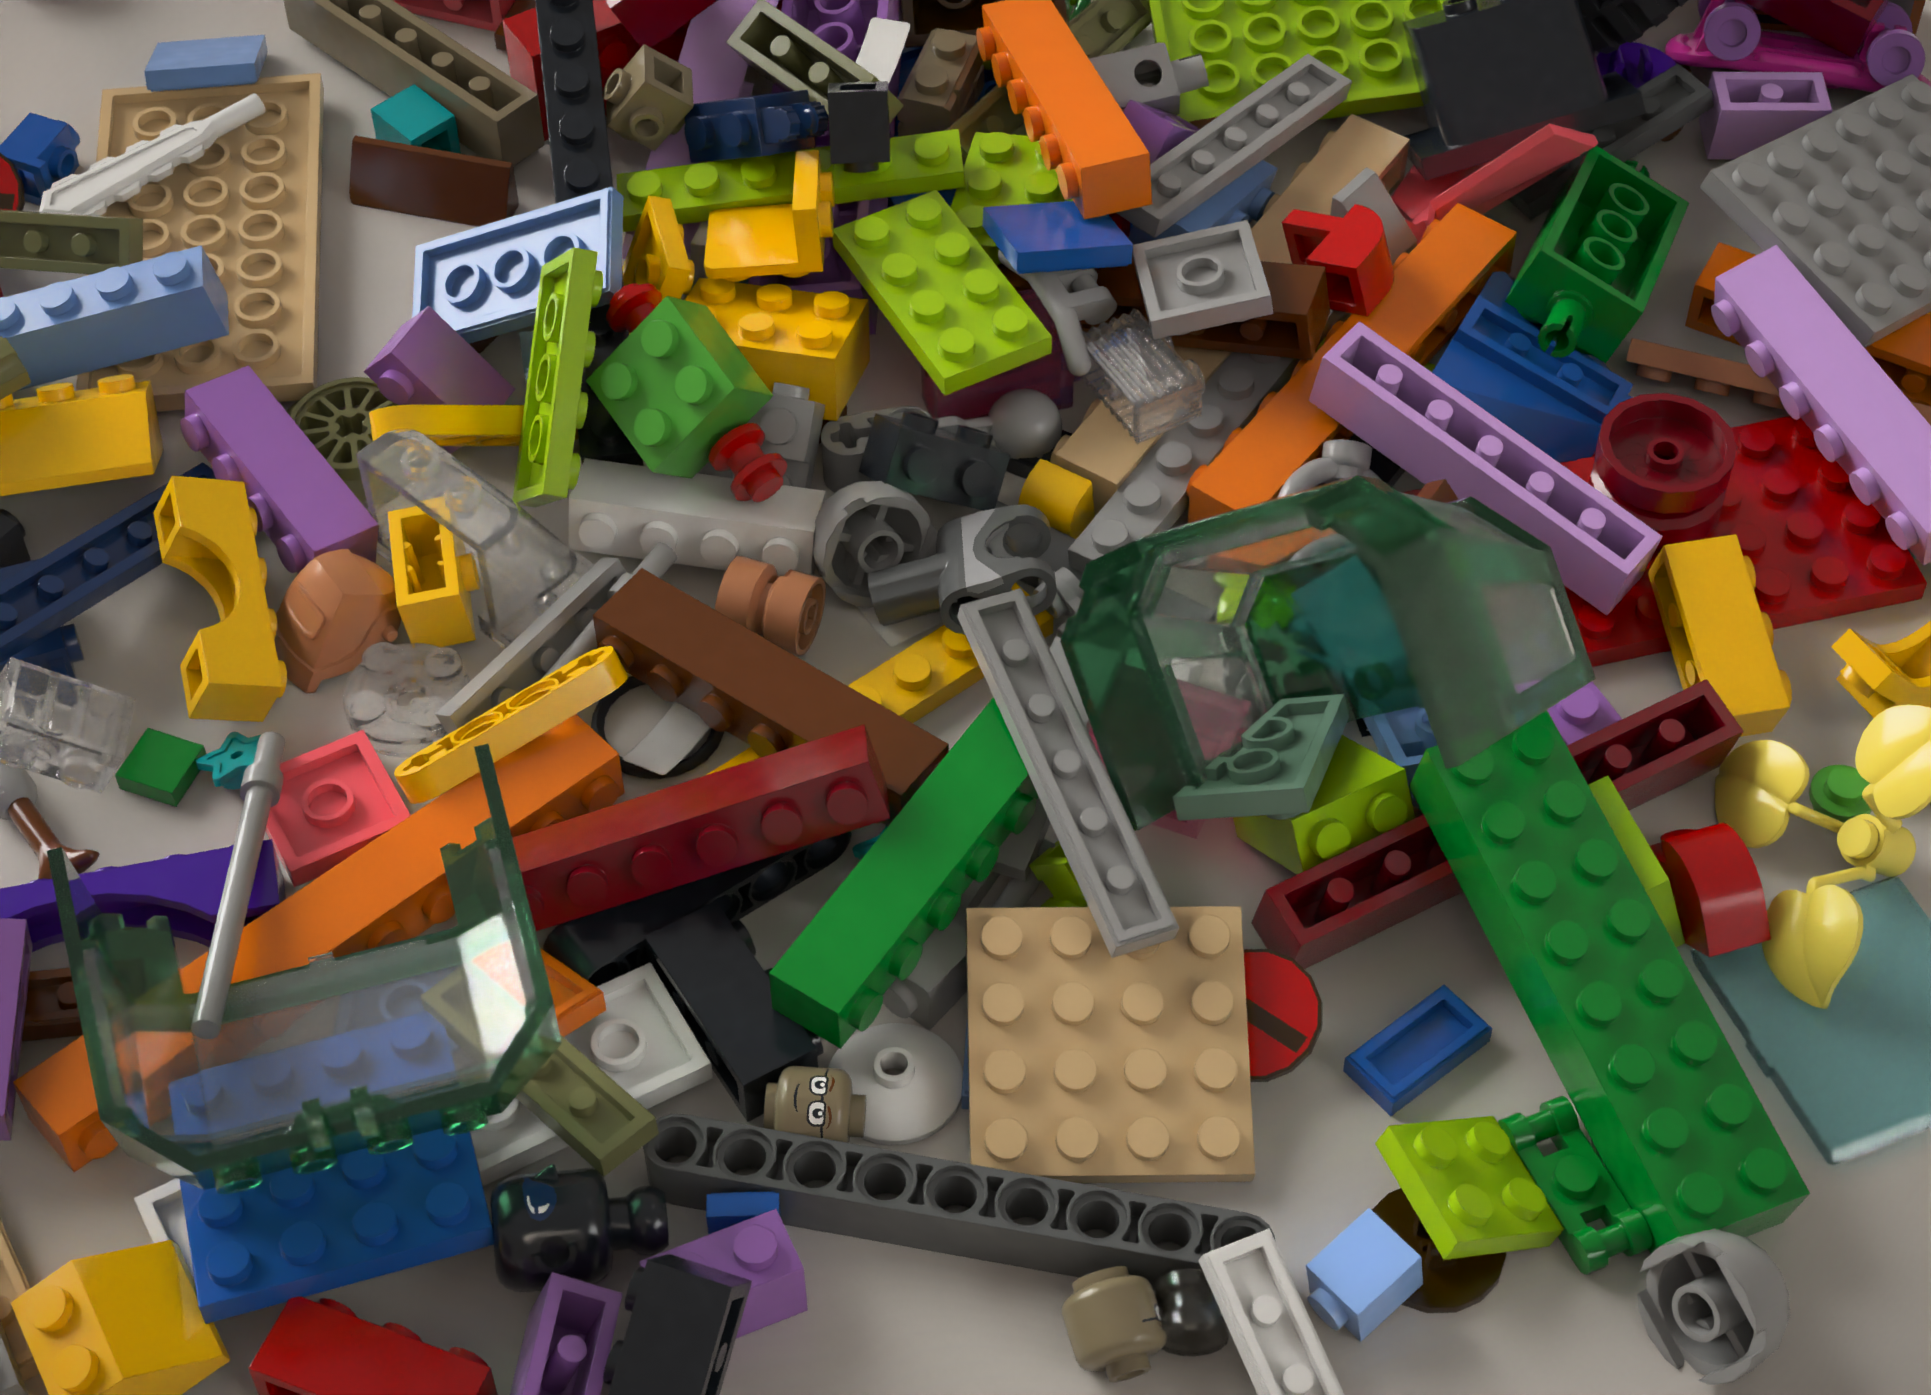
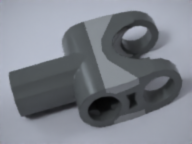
[867,505,1057,635]

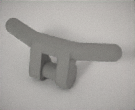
[998,249,1117,376]

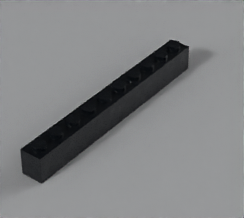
[535,0,644,466]

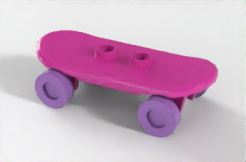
[1665,0,1931,93]

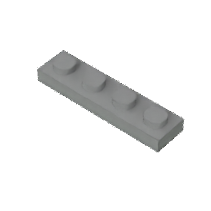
[435,557,627,734]

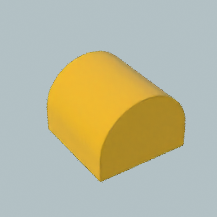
[1018,459,1095,539]

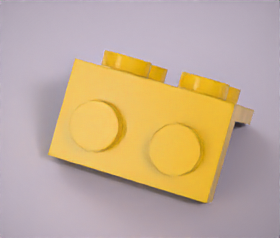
[704,150,835,282]

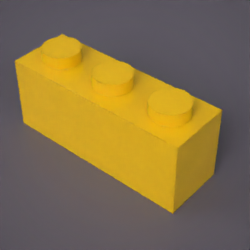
[1648,534,1792,737]

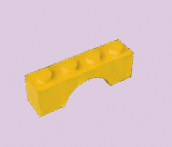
[153,475,287,722]

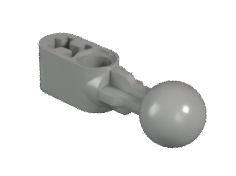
[821,388,1062,493]

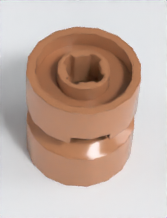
[715,556,826,656]

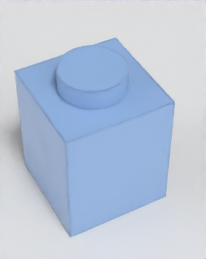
[1306,1208,1423,1342]

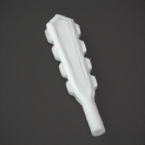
[39,93,266,216]

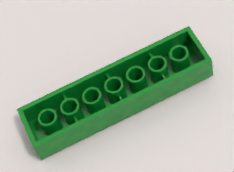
[1409,709,1810,1254]

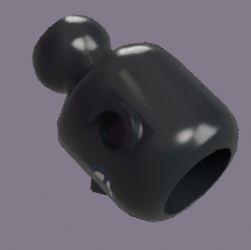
[490,1164,669,1292]

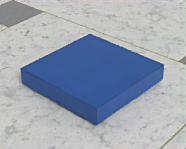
[982,201,1133,274]

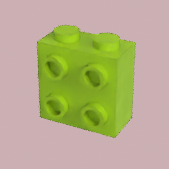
[1233,735,1415,874]

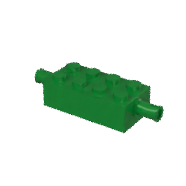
[1505,146,1689,363]

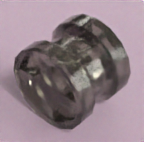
[1154,1269,1229,1356]

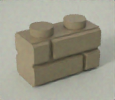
[897,28,985,137]

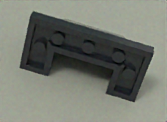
[1402,0,1646,180]

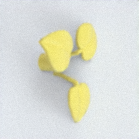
[1715,704,1931,1009]

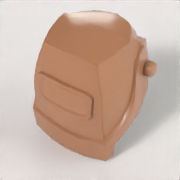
[274,549,401,693]

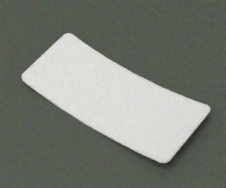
[855,17,910,84]
[623,701,711,775]

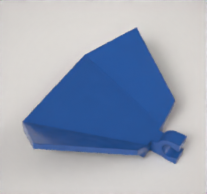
[1432,271,1634,463]

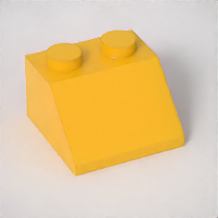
[10,1240,231,1395]

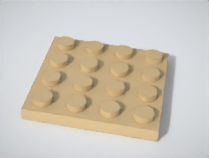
[966,906,1255,1183]

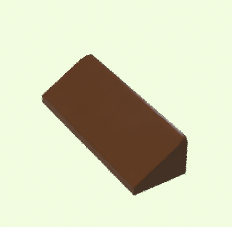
[349,135,519,227]

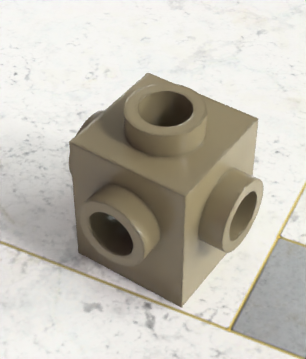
[603,44,693,151]

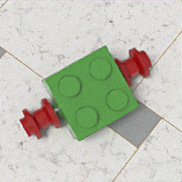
[586,283,787,502]

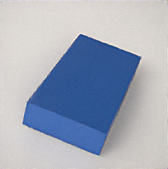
[1343,984,1493,1116]

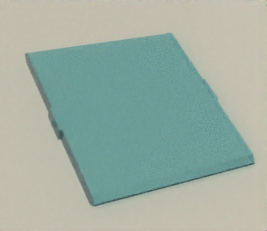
[1690,877,1931,1165]

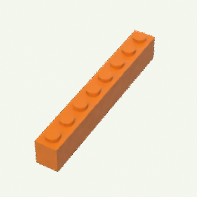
[1186,203,1517,558]

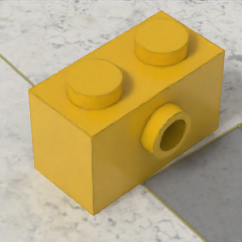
[388,499,480,653]

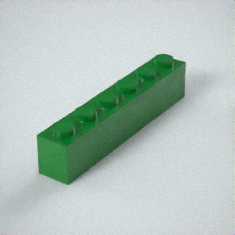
[769,697,1039,1049]

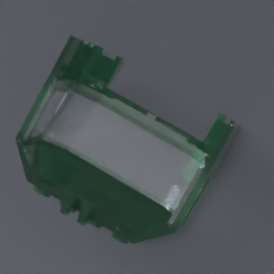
[1060,475,1596,831]
[47,744,562,1194]

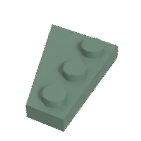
[1173,694,1349,821]

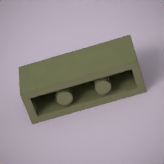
[726,0,904,125]

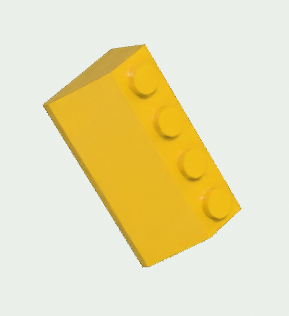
[0,374,164,496]

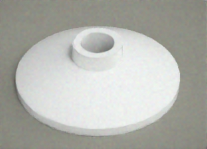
[828,1023,963,1146]

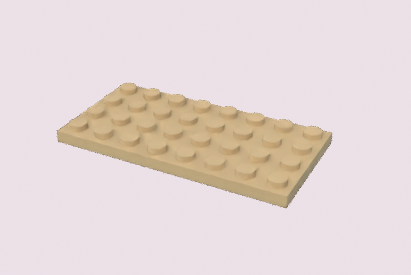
[76,73,324,412]

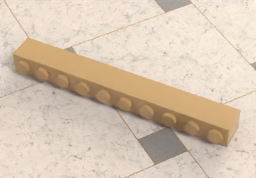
[1050,114,1410,515]

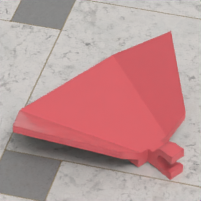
[1391,123,1598,245]

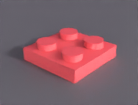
[265,730,411,887]

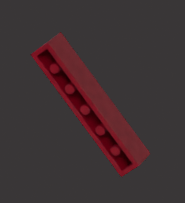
[479,724,890,942]

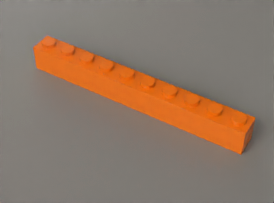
[13,714,625,1172]

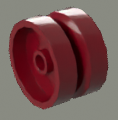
[1589,393,1737,551]

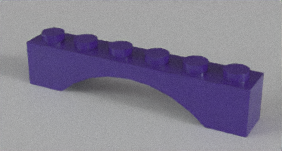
[0,839,286,952]

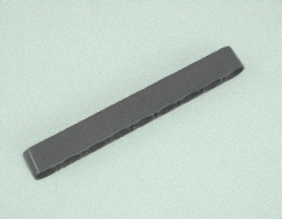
[643,1114,1275,1302]

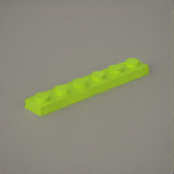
[616,129,966,232]

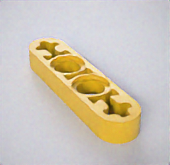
[369,404,579,447]
[394,646,628,804]

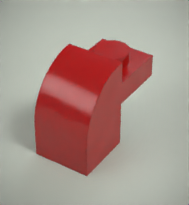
[1282,204,1394,317]
[1650,822,1771,958]

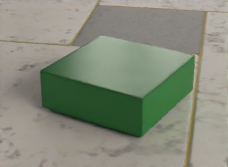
[115,728,206,807]

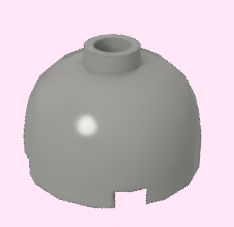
[812,481,937,608]
[1637,1229,1790,1385]

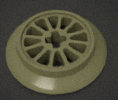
[286,377,440,504]

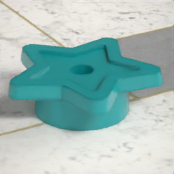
[196,731,260,790]

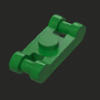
[1497,1096,1653,1275]

